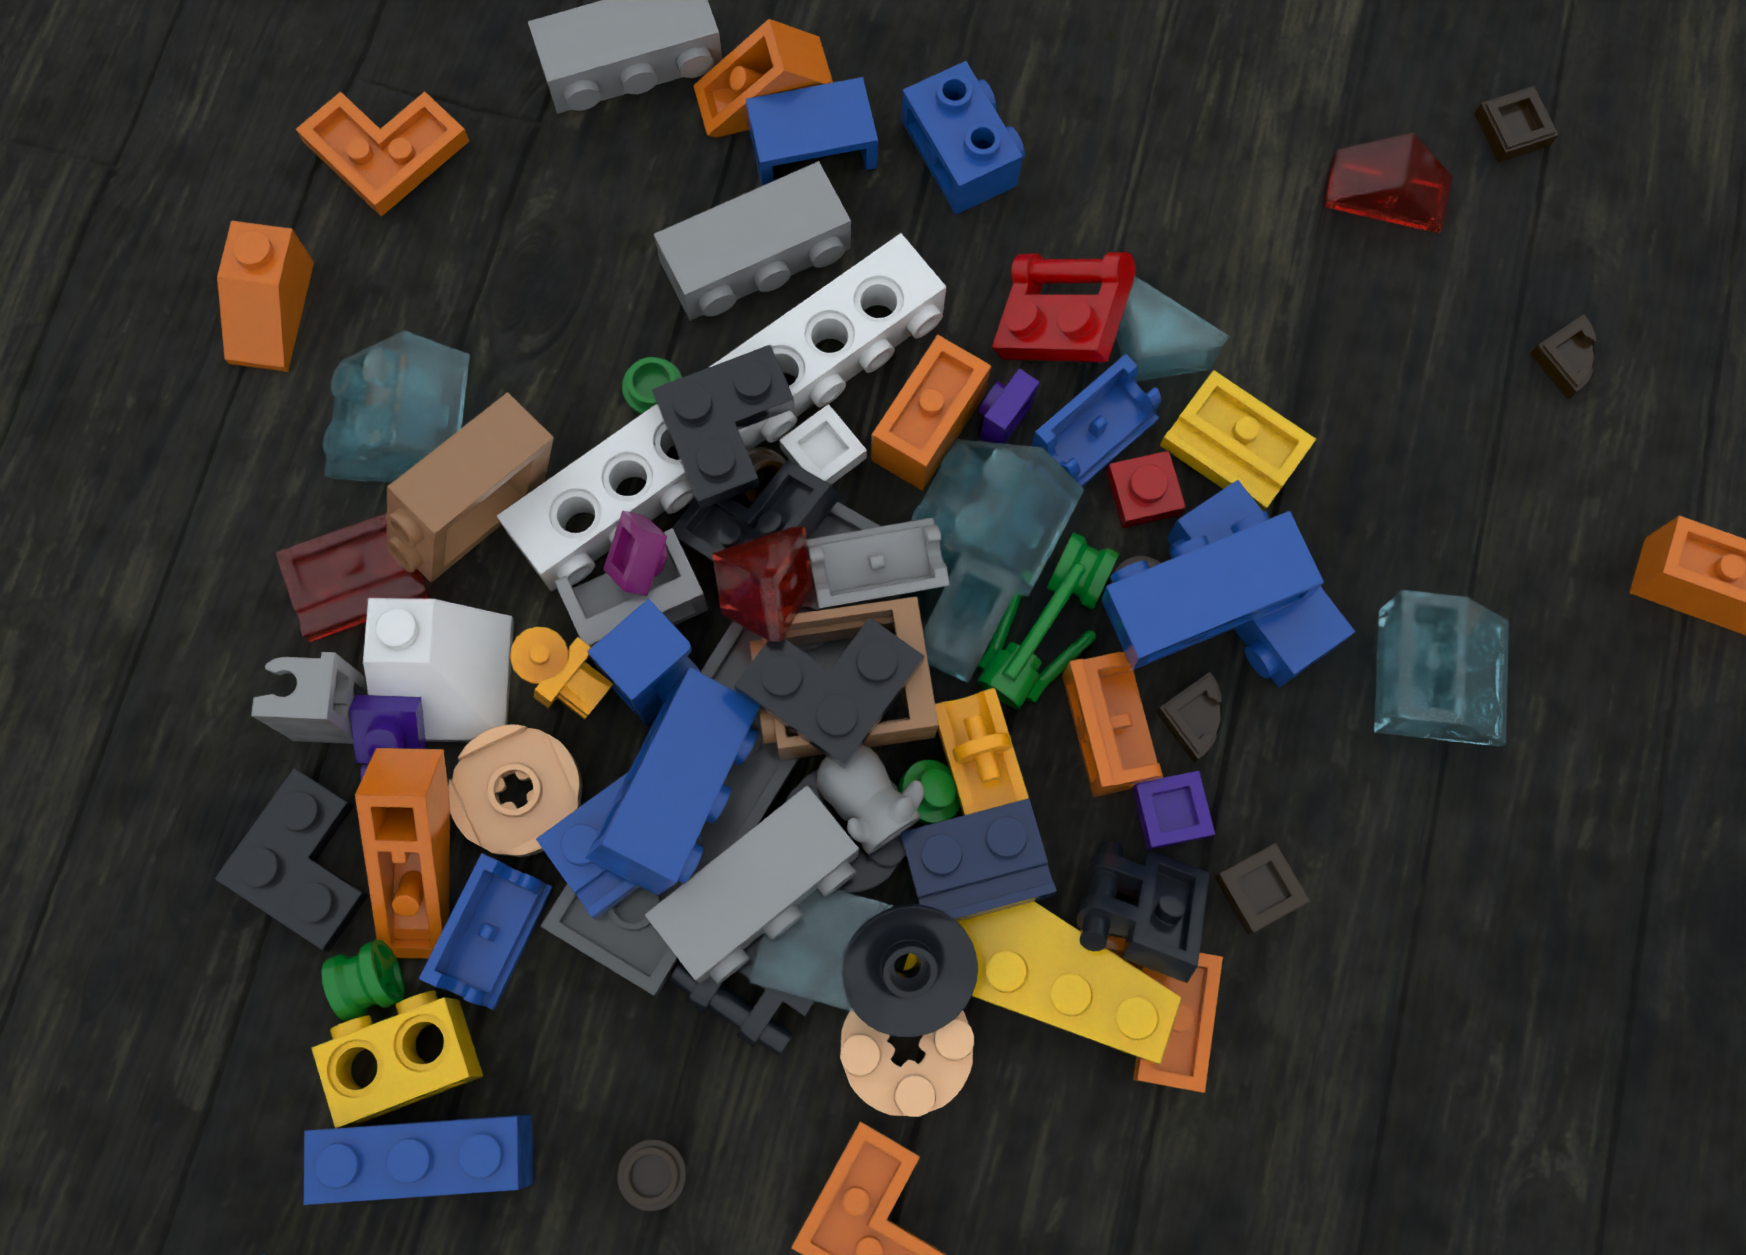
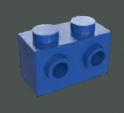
[901,61,1025,215]

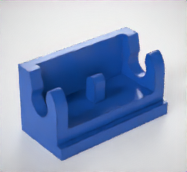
[1028,354,1161,498]
[419,853,554,1010]

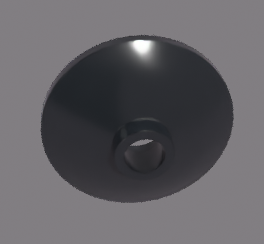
[841,904,978,1037]

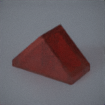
[1324,133,1452,233]
[712,526,813,641]

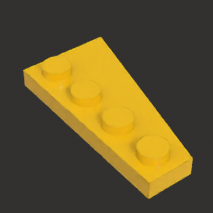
[903,902,1182,1065]

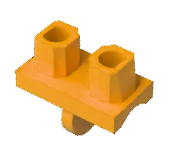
[510,627,613,720]
[935,688,1029,816]

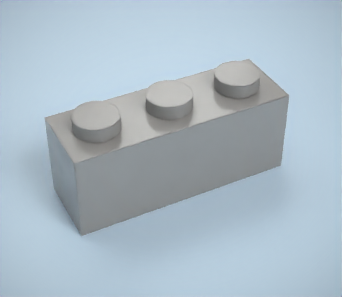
[528,0,722,114]
[654,161,851,321]
[645,785,859,984]

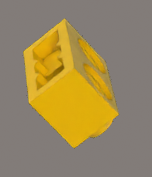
[312,991,483,1129]

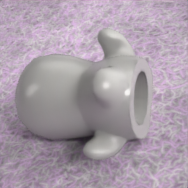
[817,745,924,854]

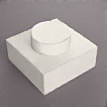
[779,404,867,485]

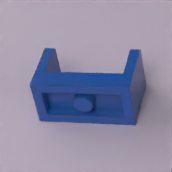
[746,77,878,186]
[587,598,700,726]

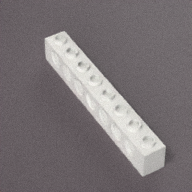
[497,233,946,592]

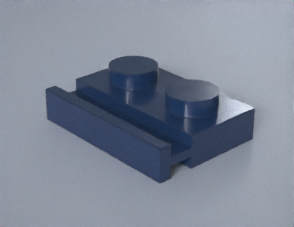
[900,798,1057,922]

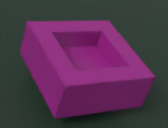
[603,510,667,596]

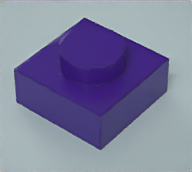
[979,368,1040,451]
[349,695,427,763]
[1132,771,1215,850]

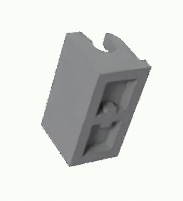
[807,517,950,608]
[251,652,368,744]

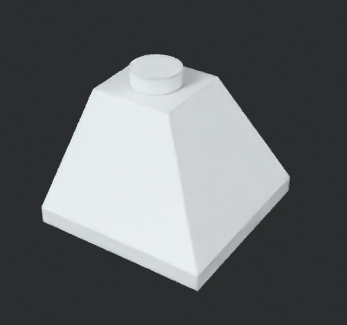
[363,598,514,742]

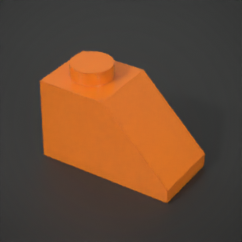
[693,19,833,138]
[217,221,314,372]

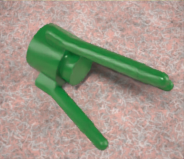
[976,563,1097,709]

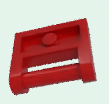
[992,252,1135,362]

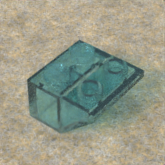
[323,330,470,482]
[911,439,1084,597]
[1374,590,1509,747]

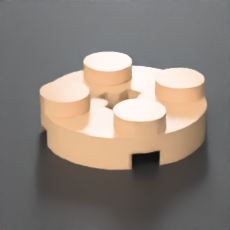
[448,724,583,857]
[840,1008,974,1117]

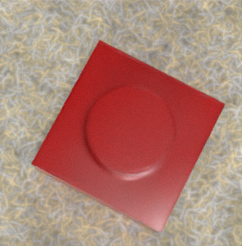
[1106,451,1186,529]

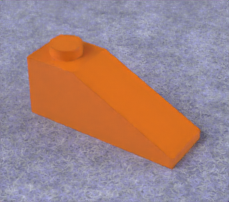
[355,748,450,959]

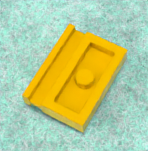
[1159,370,1316,511]

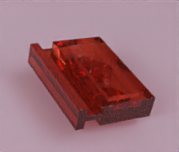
[276,513,431,642]

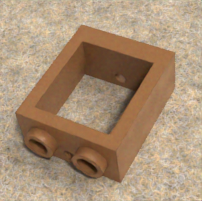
[386,392,554,583]
[750,597,938,761]

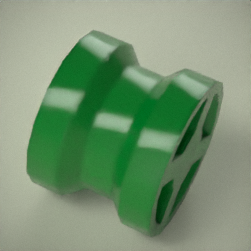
[1047,532,1119,610]
[322,939,405,1022]

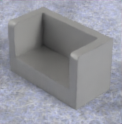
[555,528,708,661]

